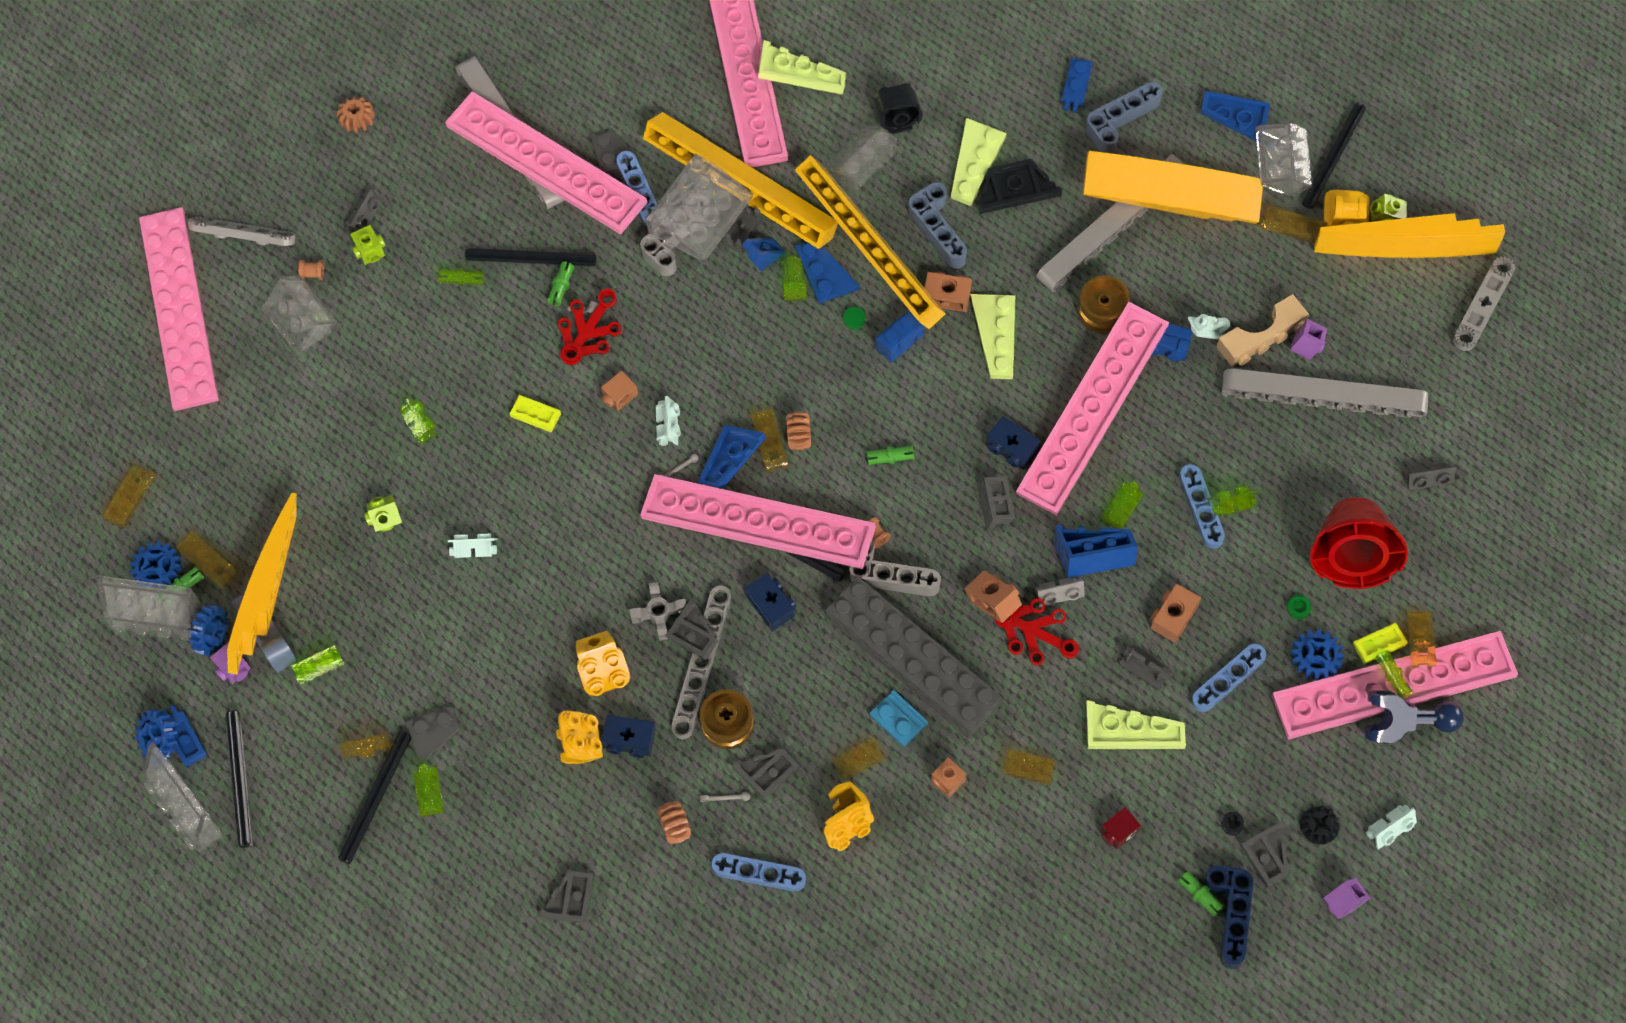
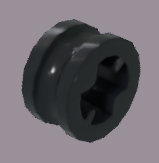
[1221,812,1244,836]

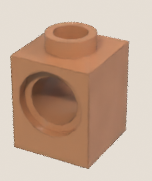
[601,371,638,411]
[931,757,966,798]

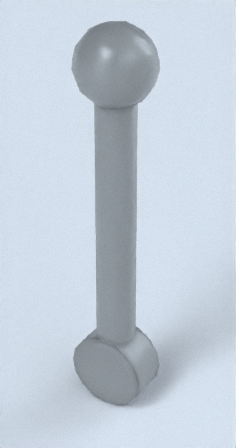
[660,454,699,477]
[700,791,751,802]

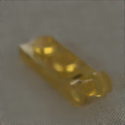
[1260,206,1327,244]
[750,408,789,473]
[102,465,156,529]
[176,531,239,590]
[1407,611,1436,667]

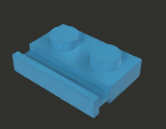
[869,690,928,747]

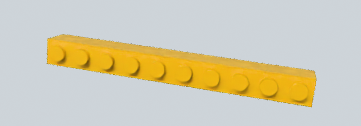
[643,112,838,249]
[795,155,946,329]

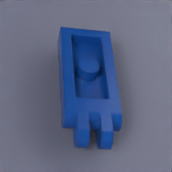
[1061,58,1093,113]
[164,704,208,767]

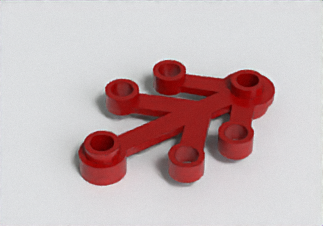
[558,288,622,365]
[994,598,1079,666]

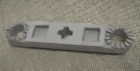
[188,217,295,246]
[1453,257,1515,351]

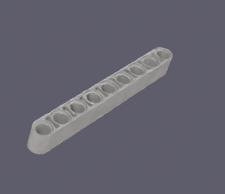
[455,56,565,210]
[1036,154,1186,292]
[1222,369,1428,419]

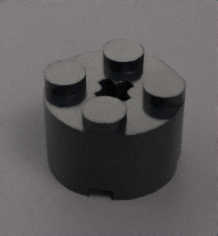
[874,83,923,134]

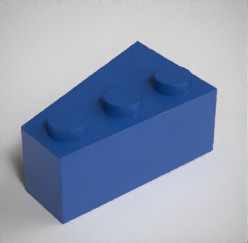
[1054,525,1138,578]

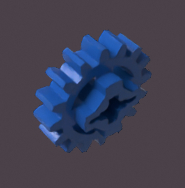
[130,541,182,592]
[189,604,230,656]
[1290,629,1344,681]
[135,709,177,762]

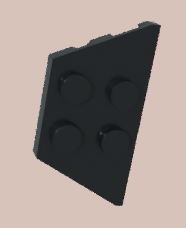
[979,159,1062,214]

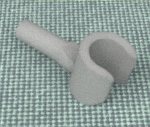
[568,301,599,317]

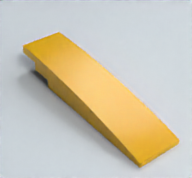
[1083,151,1264,224]
[1314,213,1505,258]
[227,493,297,675]

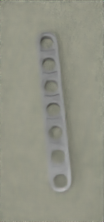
[671,586,731,739]

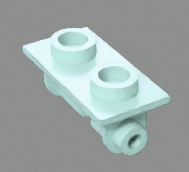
[1188,314,1230,340]
[656,396,681,446]
[448,534,497,558]
[1366,805,1417,849]

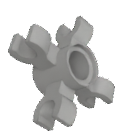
[629,582,686,641]

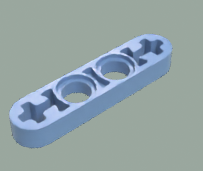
[616,151,662,229]
[1179,464,1225,549]
[1192,644,1266,712]
[712,853,806,891]

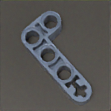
[1086,82,1162,153]
[909,182,967,269]
[231,593,297,673]

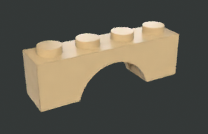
[1216,294,1309,368]

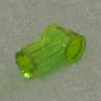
[782,256,807,302]

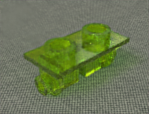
[400,397,438,444]
[1101,481,1144,529]
[1207,486,1259,516]
[291,644,344,685]
[413,764,444,817]

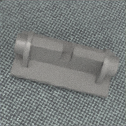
[1034,577,1085,607]

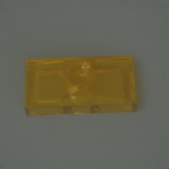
[340,733,392,759]
[832,737,886,781]
[1003,749,1056,785]

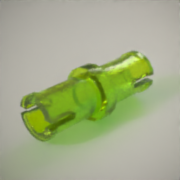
[438,268,484,286]
[1376,650,1413,699]

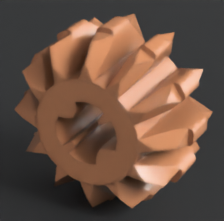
[337,96,375,133]
[786,411,811,450]
[657,801,691,844]

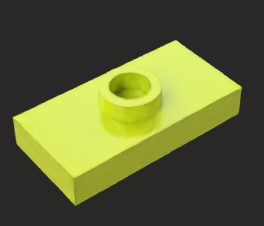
[509,395,561,433]
[1353,622,1408,665]

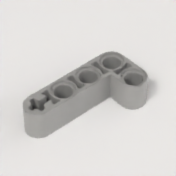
[640,194,710,276]
[850,541,941,596]

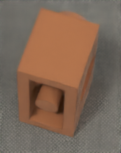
[925,272,972,312]
[964,570,1022,623]
[1150,584,1201,643]

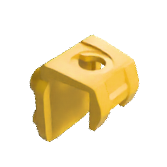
[1323,190,1370,226]
[576,630,630,696]
[556,710,603,764]
[824,782,874,851]

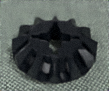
[1300,805,1340,845]

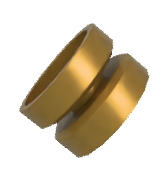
[1078,275,1130,334]
[700,690,754,749]

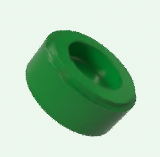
[843,307,866,330]
[1287,595,1311,620]

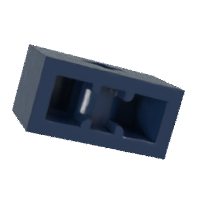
[986,416,1041,470]
[744,573,796,631]
[601,715,656,758]

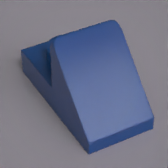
[742,238,786,271]

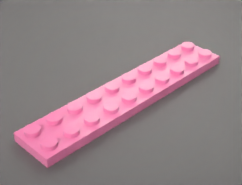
[709,0,788,167]
[445,92,647,235]
[139,207,219,411]
[1016,302,1169,516]
[640,474,876,569]
[1272,631,1518,740]

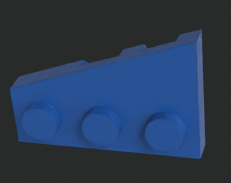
[1201,91,1270,144]
[795,242,860,304]
[697,425,767,489]

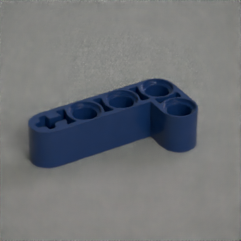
[1204,865,1254,969]

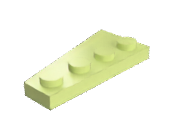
[758,40,846,95]
[951,118,1007,206]
[970,294,1015,379]
[1086,700,1186,749]

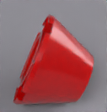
[1310,497,1408,589]

